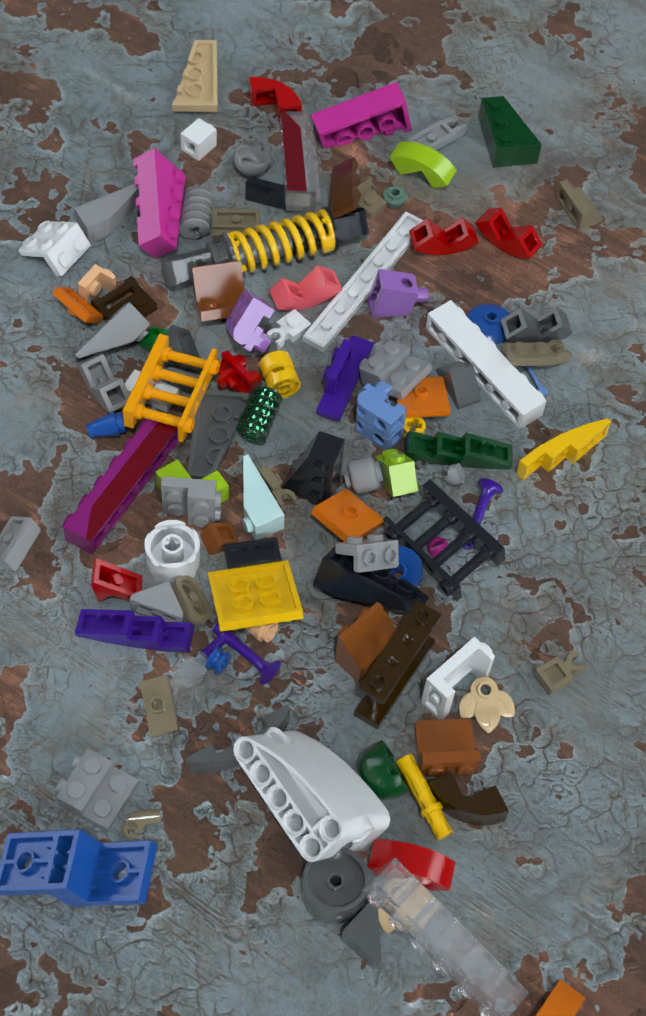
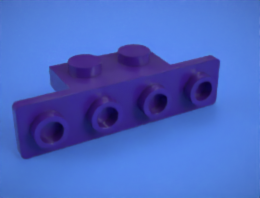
[316,336,374,421]

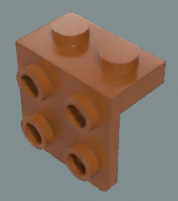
[415,719,481,777]

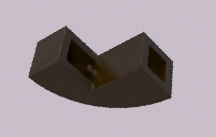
[429,773,509,826]

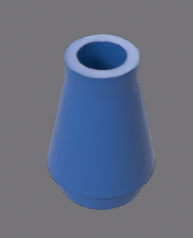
[86,411,127,439]

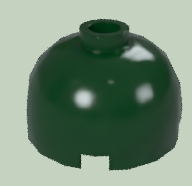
[358,740,410,800]

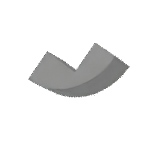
[76,354,130,413]

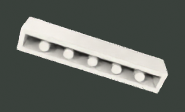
[425,300,547,429]

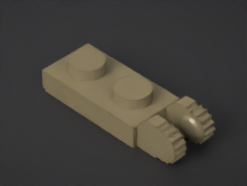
[502,340,572,366]

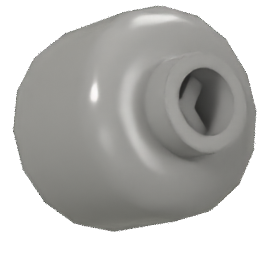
[344,457,384,494]

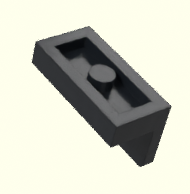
[245,177,297,212]

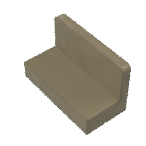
[555,179,602,231]

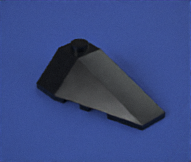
[313,540,430,612]

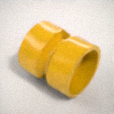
[259,350,301,399]

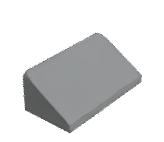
[0,516,41,571]

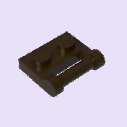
[91,276,157,322]

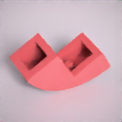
[269,265,342,311]

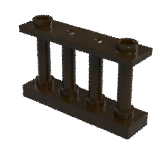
[354,600,442,730]

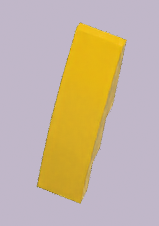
[516,418,612,481]

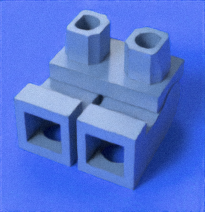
[355,380,407,450]

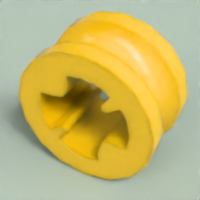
[403,417,426,439]

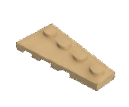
[172,40,218,112]

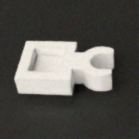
[267,309,311,349]

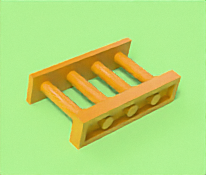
[123,334,220,442]

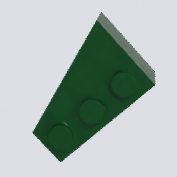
[478,96,542,168]

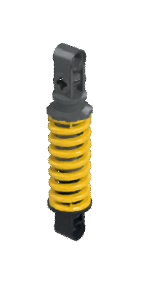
[160,206,369,285]

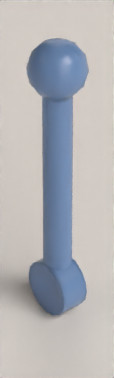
[525,366,548,397]

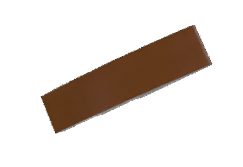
[330,157,361,219]

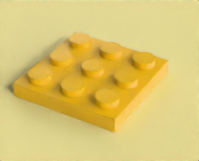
[208,560,303,632]

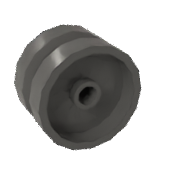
[301,847,370,924]

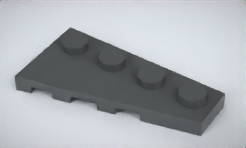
[187,389,250,479]

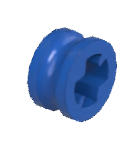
[205,647,231,675]

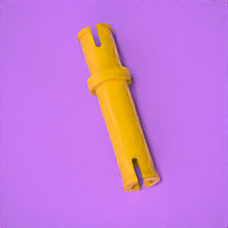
[396,753,454,841]

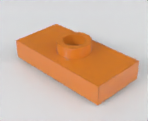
[52,287,104,324]

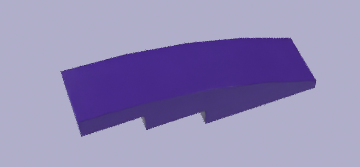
[74,609,195,653]

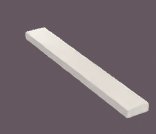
[302,212,423,352]

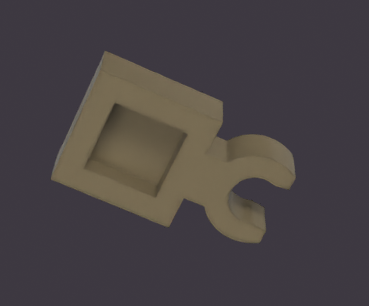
[534,651,587,695]

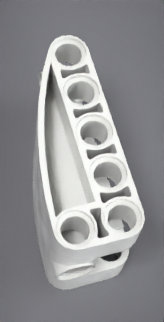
[233,727,390,862]

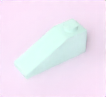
[241,454,285,540]

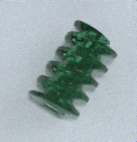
[237,387,283,445]

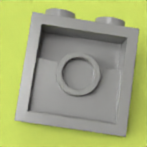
[359,340,432,400]
[161,477,222,528]
[55,749,139,833]

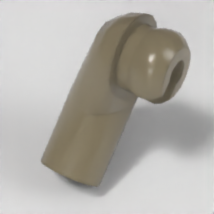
[121,809,161,839]

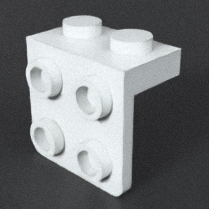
[18,221,91,277]

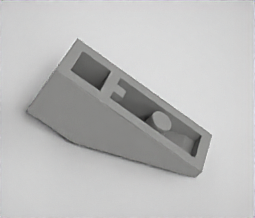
[74,184,139,243]
[72,302,150,359]

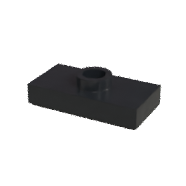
[224,537,282,569]

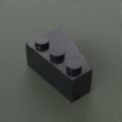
[281,431,345,505]

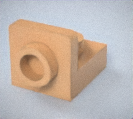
[78,264,116,302]

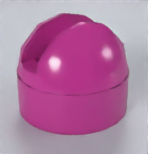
[427,537,449,558]

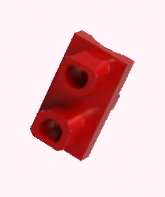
[217,350,262,394]

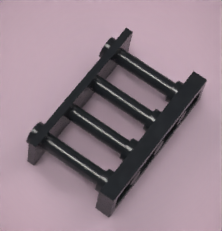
[383,479,505,600]

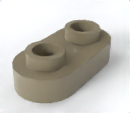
[171,575,213,626]

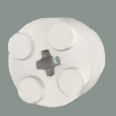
[145,520,200,584]

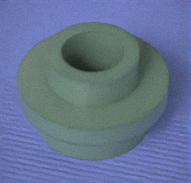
[383,186,407,209]

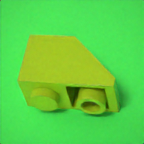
[375,449,418,497]

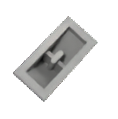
[130,581,184,622]

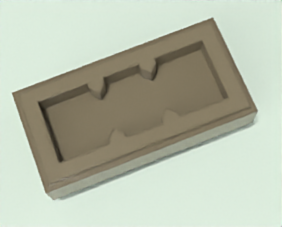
[139,674,180,738]

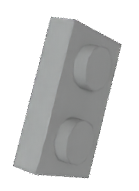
[335,534,399,573]

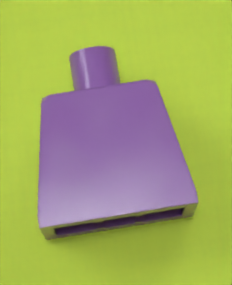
[367,269,429,318]

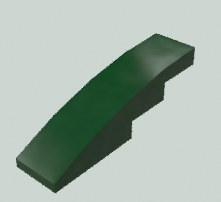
[405,430,513,469]

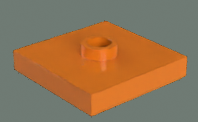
[395,376,451,418]
[311,488,384,542]

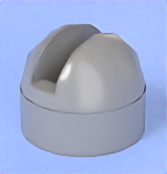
[443,463,465,485]

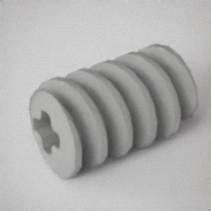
[179,186,214,240]

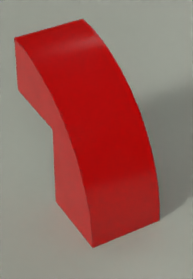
[248,77,302,124]
[475,207,543,259]
[409,217,479,255]
[368,840,456,891]

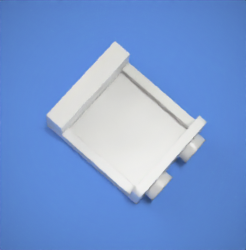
[421,637,495,720]

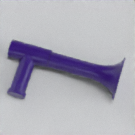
[462,478,503,550]
[200,623,281,685]

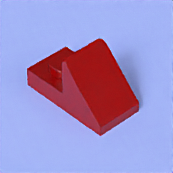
[91,558,142,602]

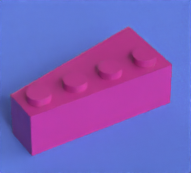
[311,82,412,149]
[133,148,186,259]

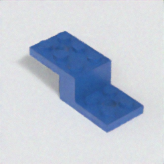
[0,829,157,907]

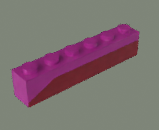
[63,419,179,555]

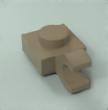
[258,464,296,511]

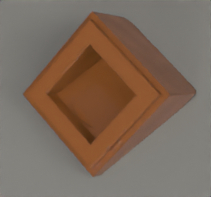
[200,522,239,555]

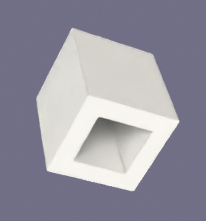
[181,118,217,161]

